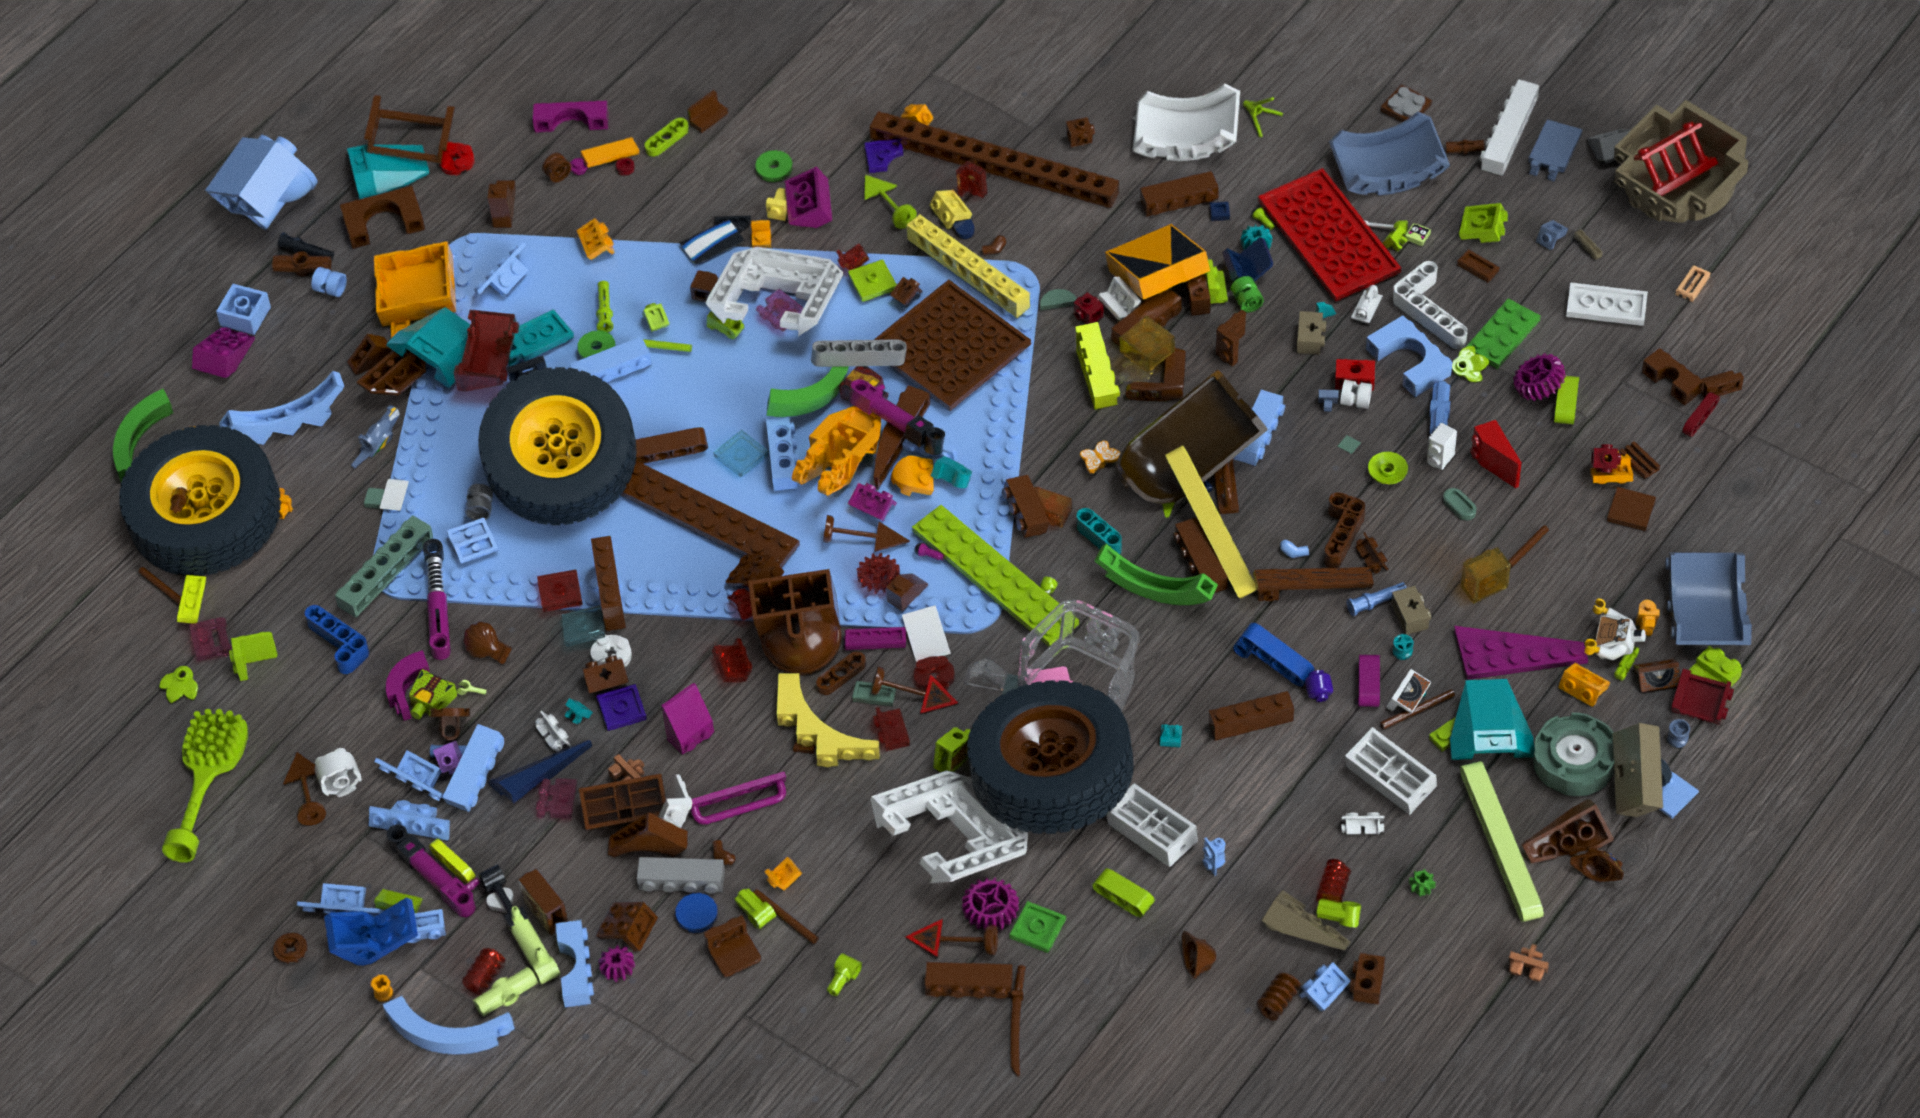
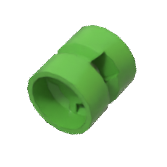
[1231,276,1264,313]

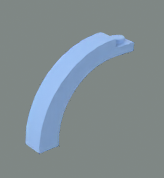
[383,996,515,1054]

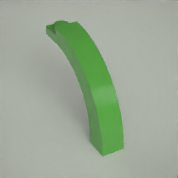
[766,366,849,417]
[113,389,174,482]
[1095,544,1218,605]

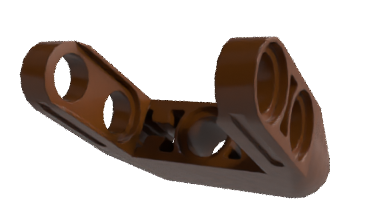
[1125,344,1186,401]

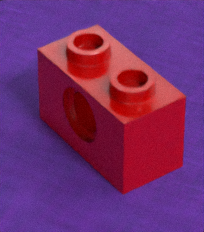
[1335,359,1375,391]

